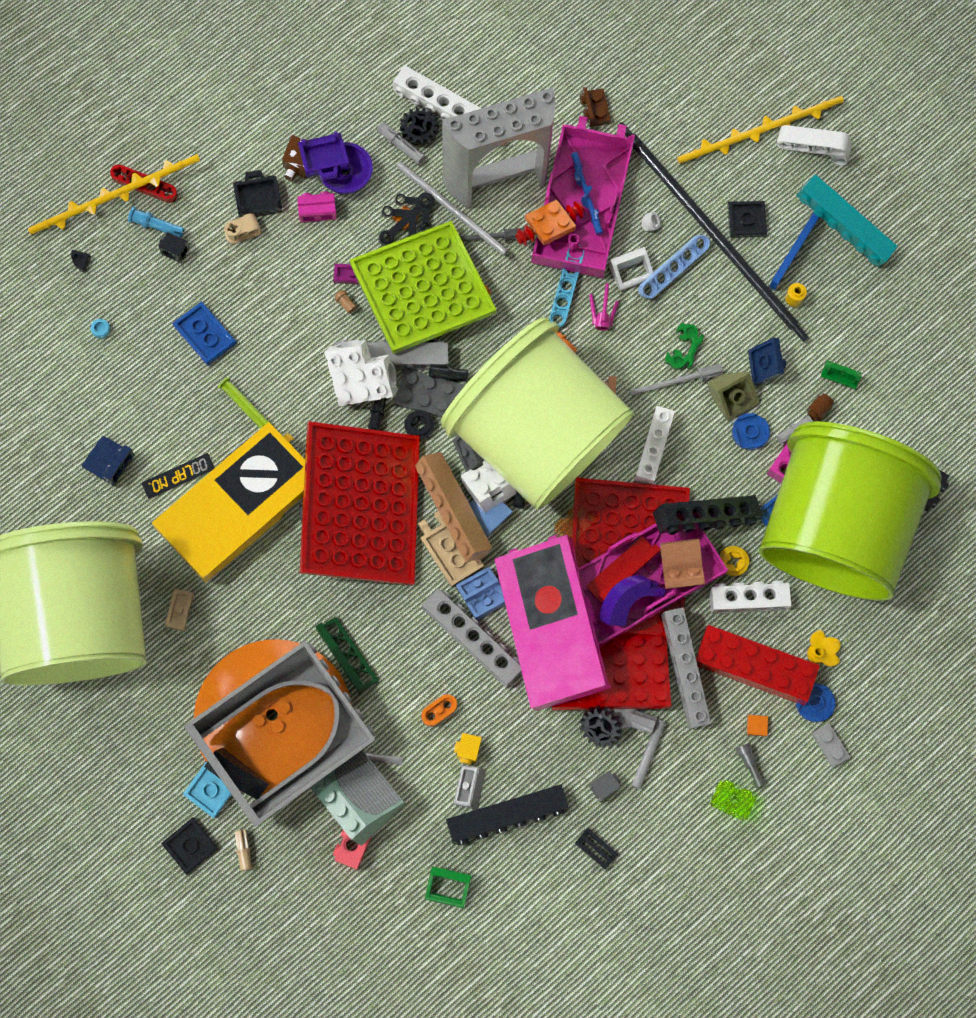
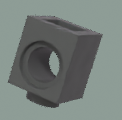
[589,770,621,802]

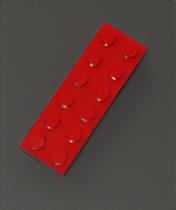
[695,625,820,706]

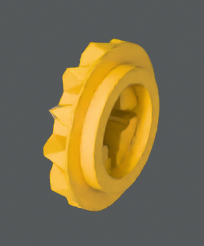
[719,546,749,577]

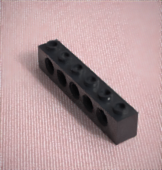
[653,495,763,535]

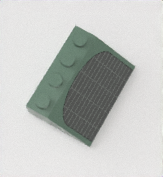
[310,750,406,846]

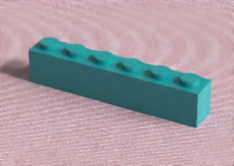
[796,174,898,267]

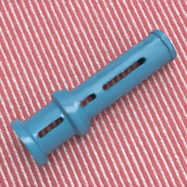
[128,206,185,238]

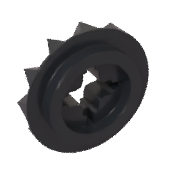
[404,410,435,440]

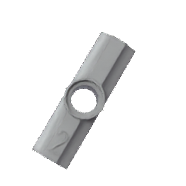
[607,709,657,734]

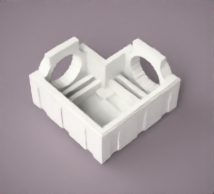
[325,340,398,406]

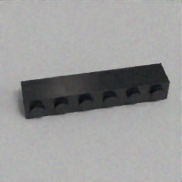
[446,784,569,846]

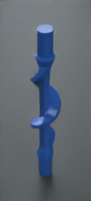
[571,152,603,236]

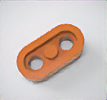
[421,694,457,727]

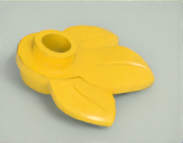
[807,630,841,667]

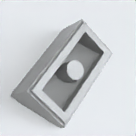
[454,765,486,809]

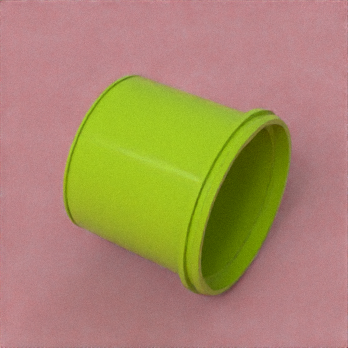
[759,421,941,601]

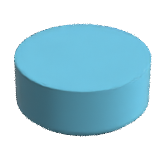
[91,319,110,339]

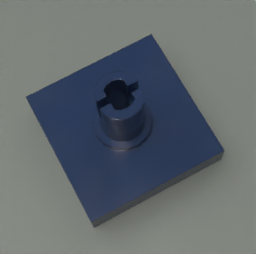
[748,337,786,386]

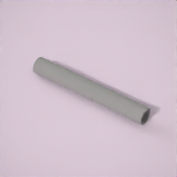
[631,720,666,789]

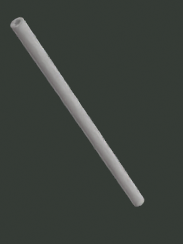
[396,162,508,256]

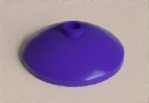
[319,142,373,194]

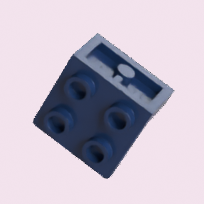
[82,436,135,486]

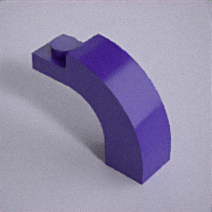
[599,575,666,626]

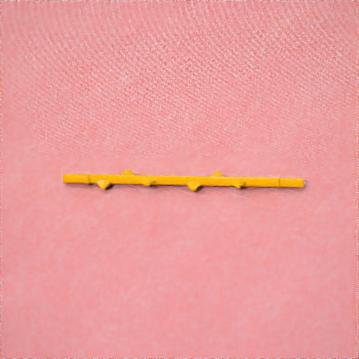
[677,96,844,164]
[28,154,200,235]

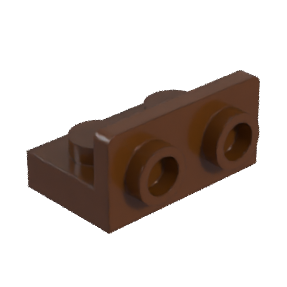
[580,87,611,127]

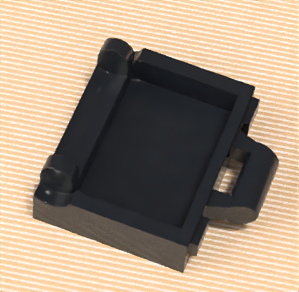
[233,170,283,218]

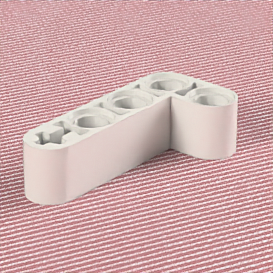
[776,125,852,166]

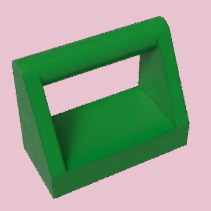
[425,866,471,909]

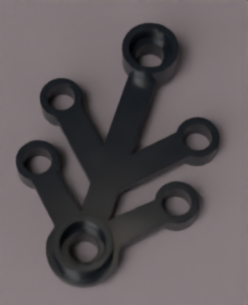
[378,192,435,246]

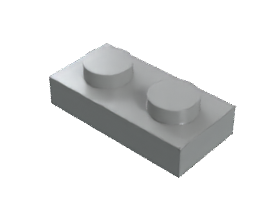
[811,723,850,768]

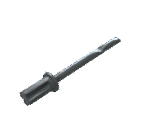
[460,227,524,242]

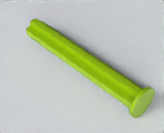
[218,377,271,429]

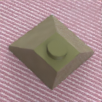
[707,372,760,422]

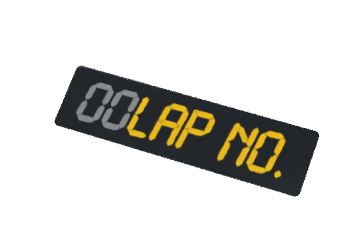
[141,453,215,499]

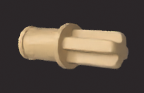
[235,829,253,871]

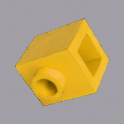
[454,733,482,765]

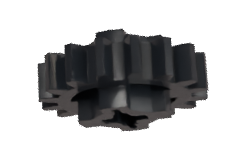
[400,107,439,146]
[580,705,623,748]

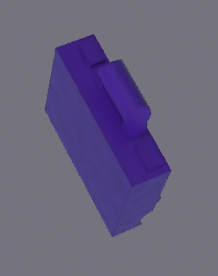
[298,131,350,181]

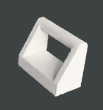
[609,247,653,291]

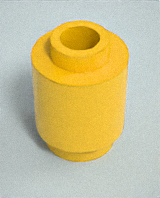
[785,283,807,307]

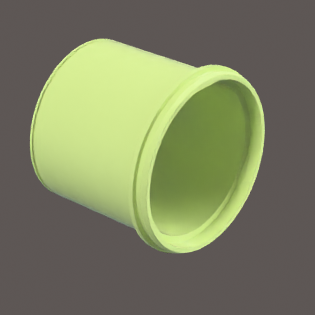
[441,317,634,511]
[0,521,147,685]

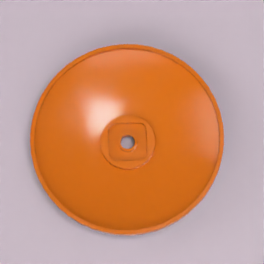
[194,639,352,796]

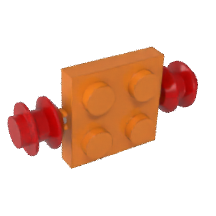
[516,200,585,246]

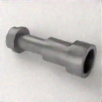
[735,743,766,789]

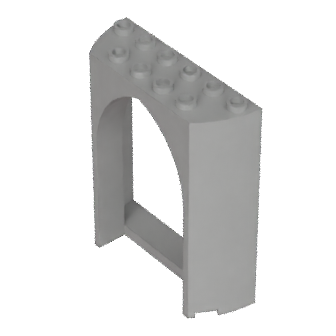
[442,87,555,209]
[184,641,375,827]

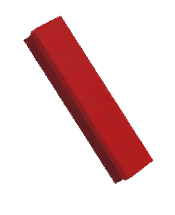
[586,537,661,604]

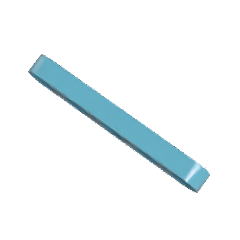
[549,244,584,329]

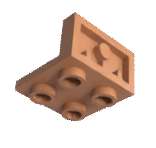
[660,539,705,589]

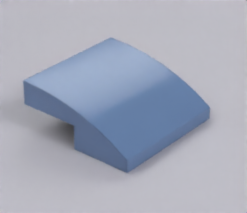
[469,499,513,537]
[456,567,505,621]

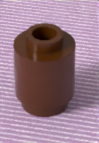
[806,393,834,421]

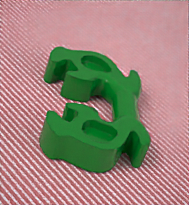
[665,323,704,370]

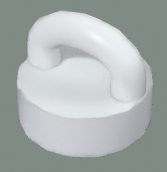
[642,212,660,231]

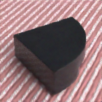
[71,250,91,273]

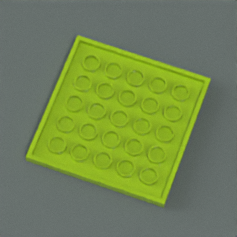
[349,220,497,354]

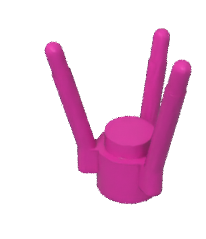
[589,283,619,331]

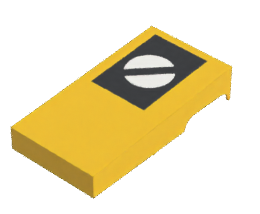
[152,422,305,583]

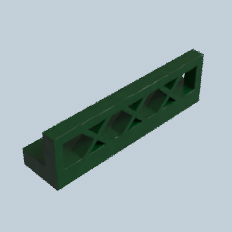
[315,616,379,694]

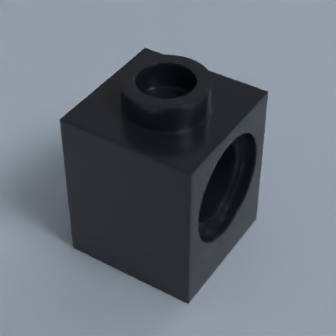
[158,232,190,263]

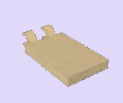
[418,511,484,587]

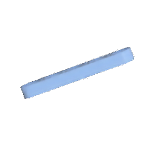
[638,235,710,298]

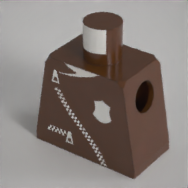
[282,134,306,182]

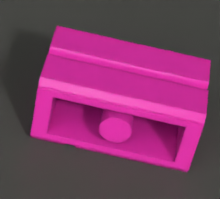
[297,191,337,223]

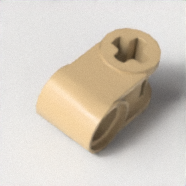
[224,214,262,244]

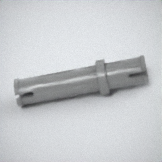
[377,122,425,165]

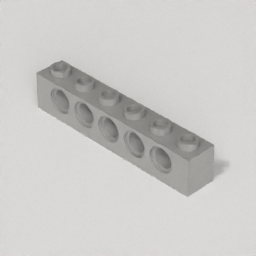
[422,589,522,689]
[661,607,711,729]

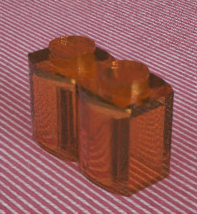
[554,504,597,540]

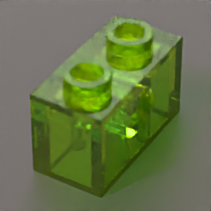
[708,780,757,822]

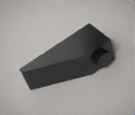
[204,748,270,800]

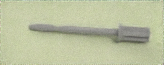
[630,364,723,396]

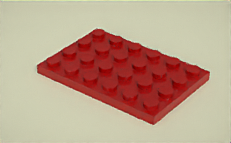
[552,634,671,710]

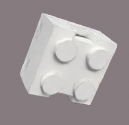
[461,461,516,513]

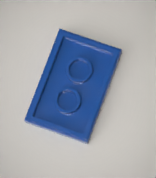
[172,301,237,366]

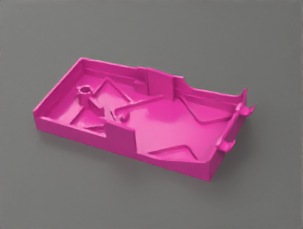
[578,523,728,647]

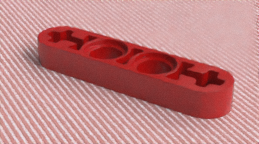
[110,164,178,203]

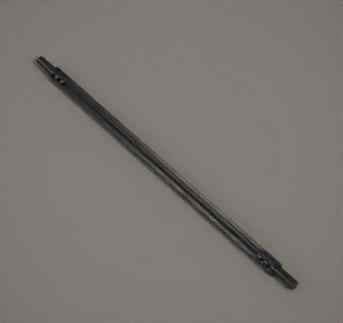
[617,122,809,343]

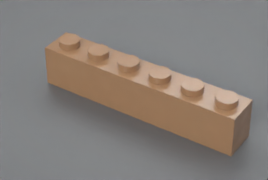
[415,452,493,562]

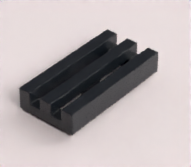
[574,828,618,870]

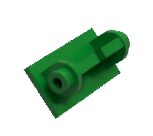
[820,360,862,390]

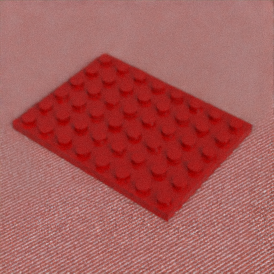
[299,421,420,586]
[572,478,690,637]

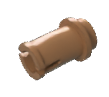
[334,290,357,314]

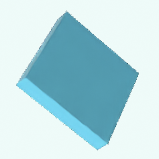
[183,761,232,818]

